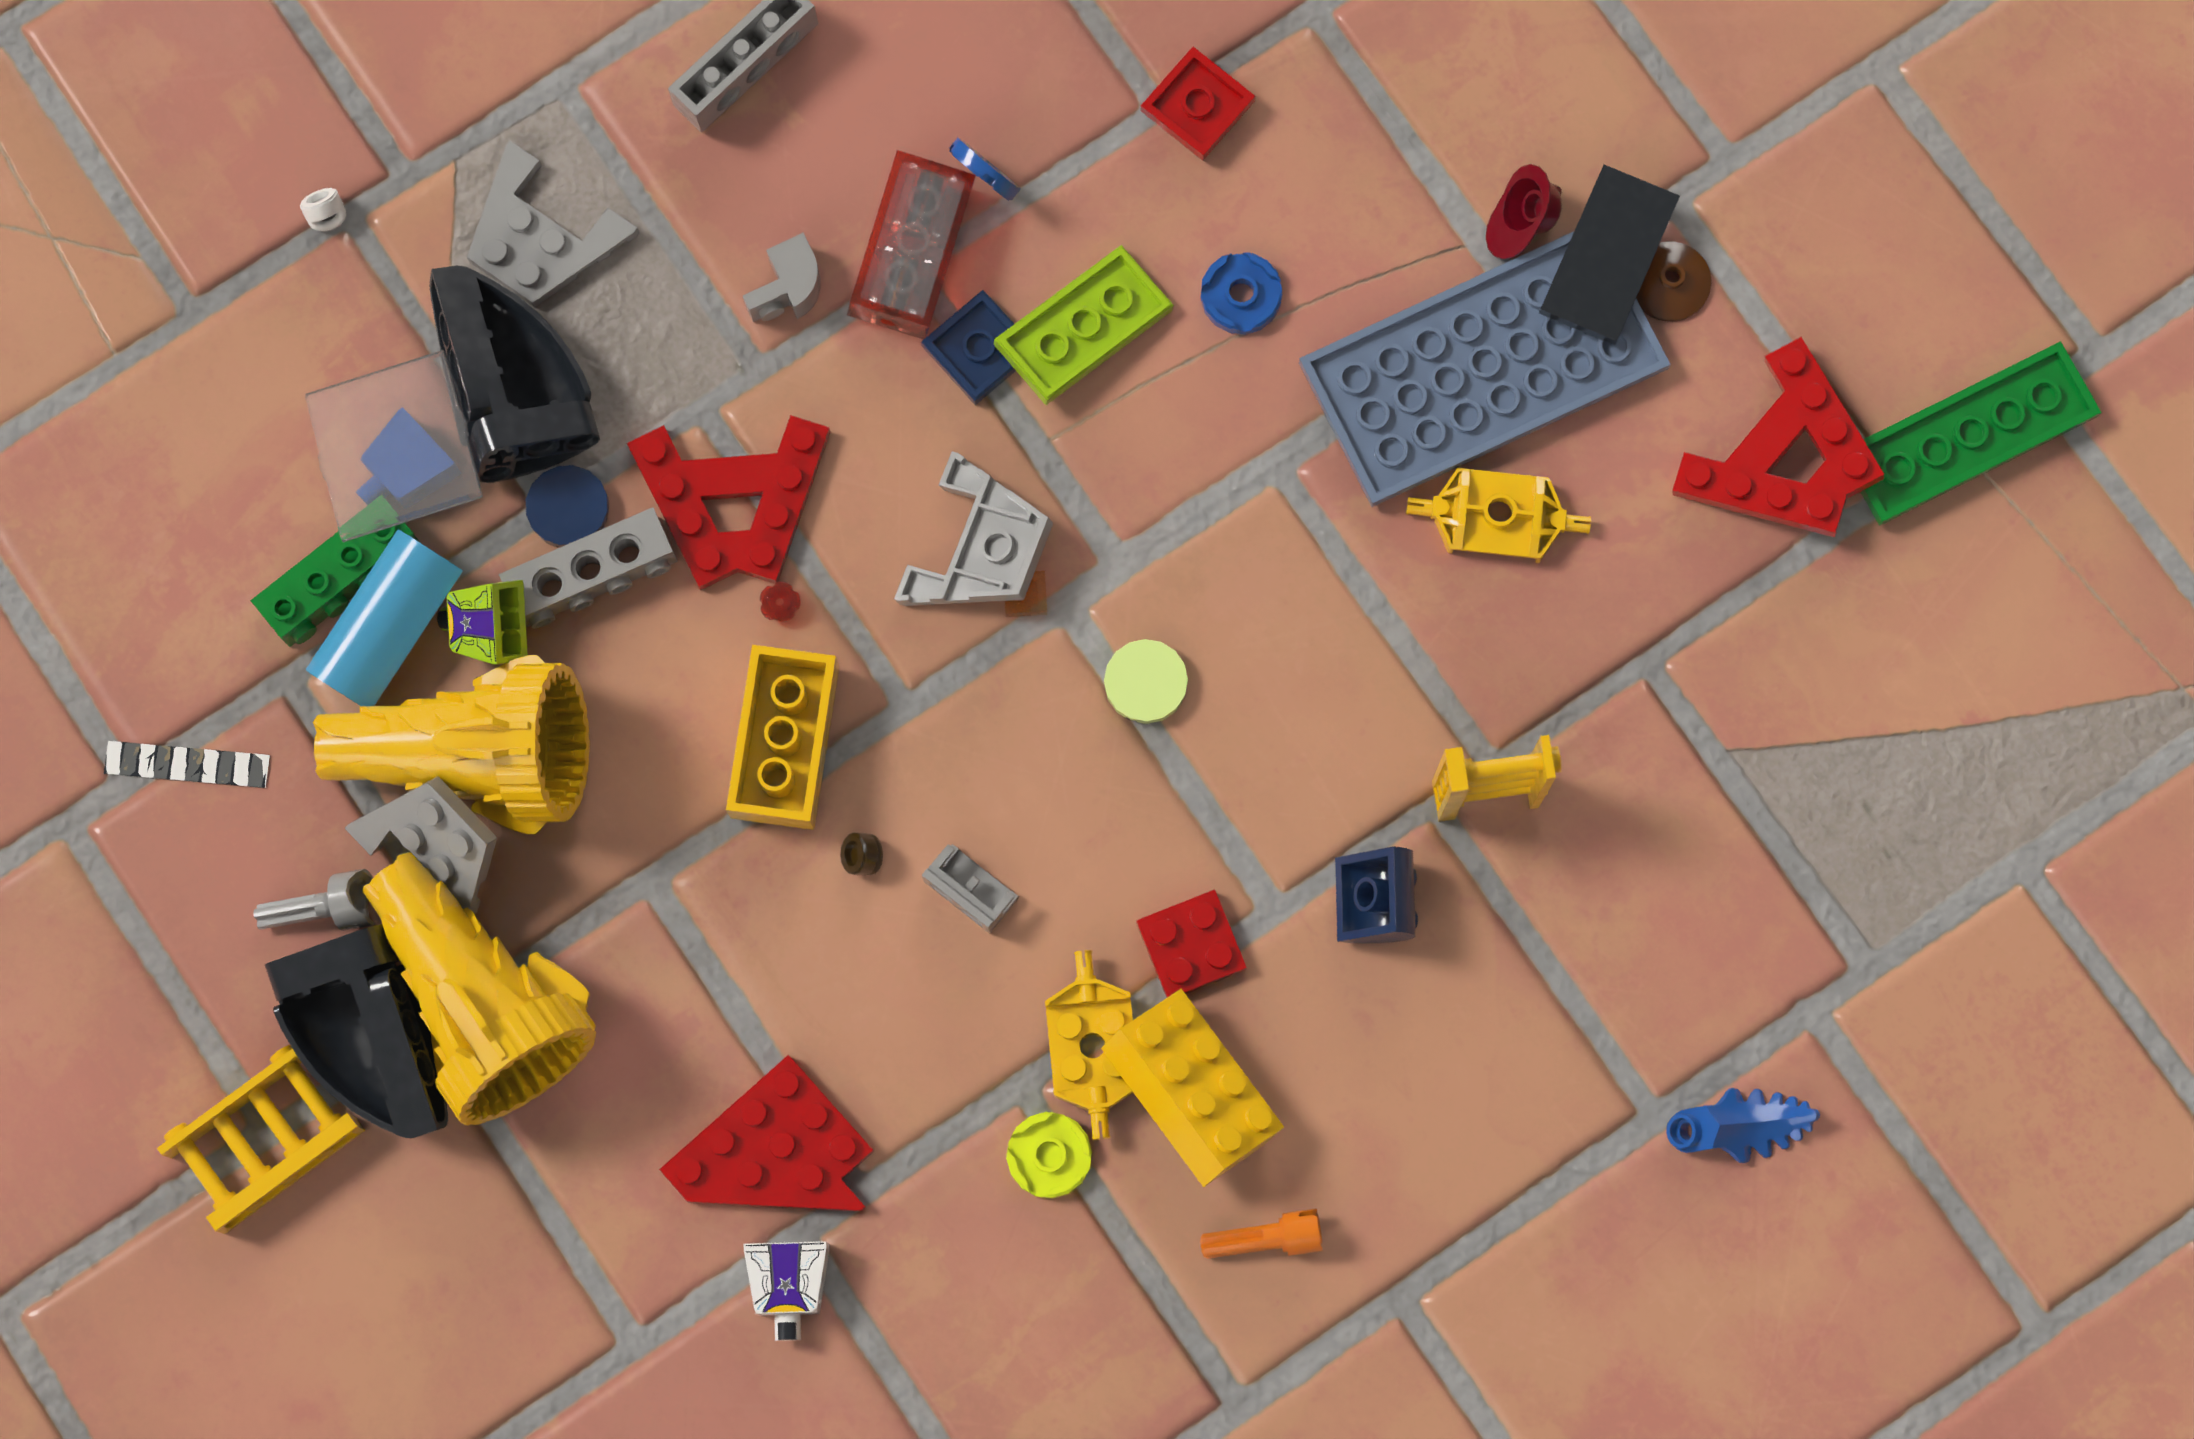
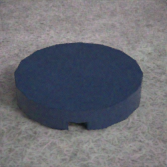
[526,465,609,547]

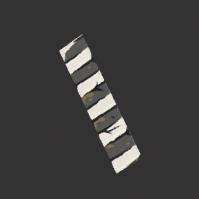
[103,741,270,788]

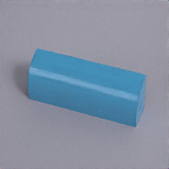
[306,529,463,706]

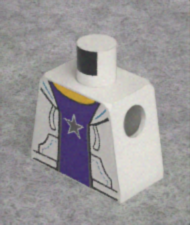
[744,1241,830,1341]

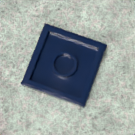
[921,290,1016,405]

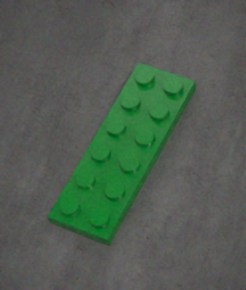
[1861,341,2102,526]

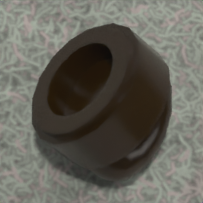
[840,833,883,875]

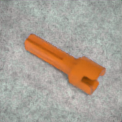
[1200,1208,1323,1259]

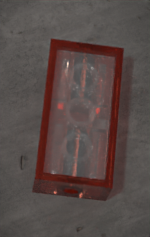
[847,150,976,339]

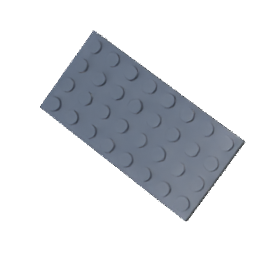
[1299,232,1671,507]

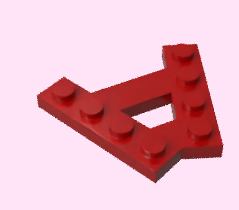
[1672,337,1884,537]
[627,415,831,590]

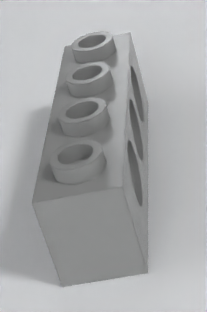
[668,0,818,133]
[499,507,677,628]

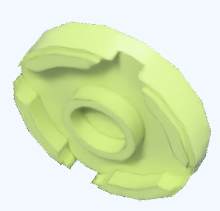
[1104,639,1188,724]

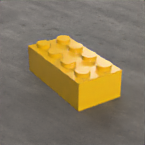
[726,645,840,830]
[1101,989,1284,1187]

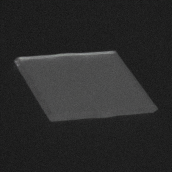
[305,350,483,542]

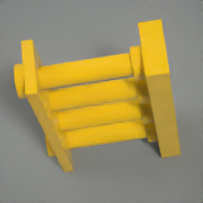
[1432,735,1561,822]
[157,1045,365,1234]

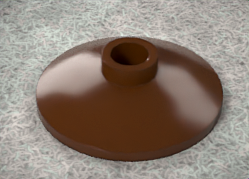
[1636,241,1712,322]

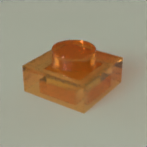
[1005,571,1047,617]

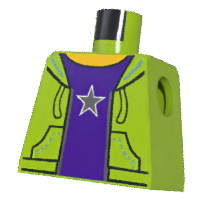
[437,580,528,664]

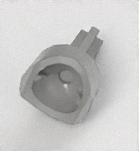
[254,869,376,931]

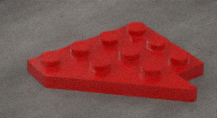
[659,1055,874,1212]

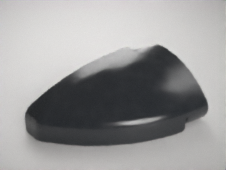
[429,265,600,483]
[265,924,448,1138]

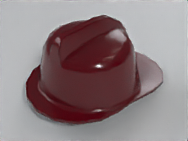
[1485,164,1562,260]

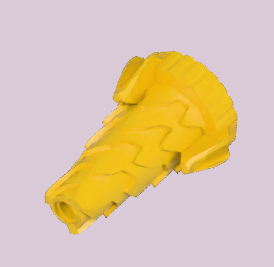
[313,655,590,834]
[363,852,596,1125]

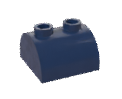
[1335,846,1418,943]

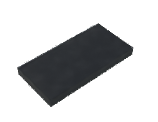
[1539,164,1680,345]

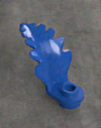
[1666,1088,1820,1164]

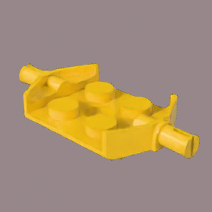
[1406,468,1591,563]
[1045,950,1133,1140]

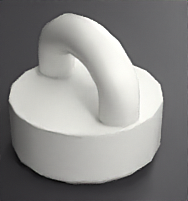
[300,188,347,232]

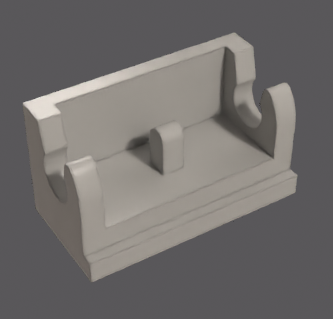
[922,844,1019,934]

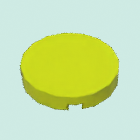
[1006,1112,1092,1199]

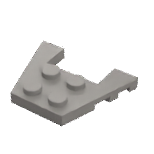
[467,141,639,307]
[894,451,1053,606]
[345,776,497,914]

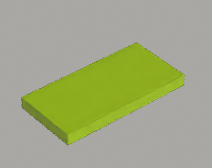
[994,245,1174,405]

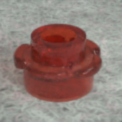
[760,582,801,622]

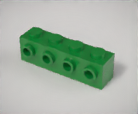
[250,496,421,647]

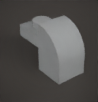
[742,233,821,322]

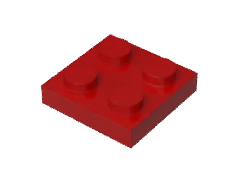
[1140,46,1256,161]
[1136,889,1247,998]

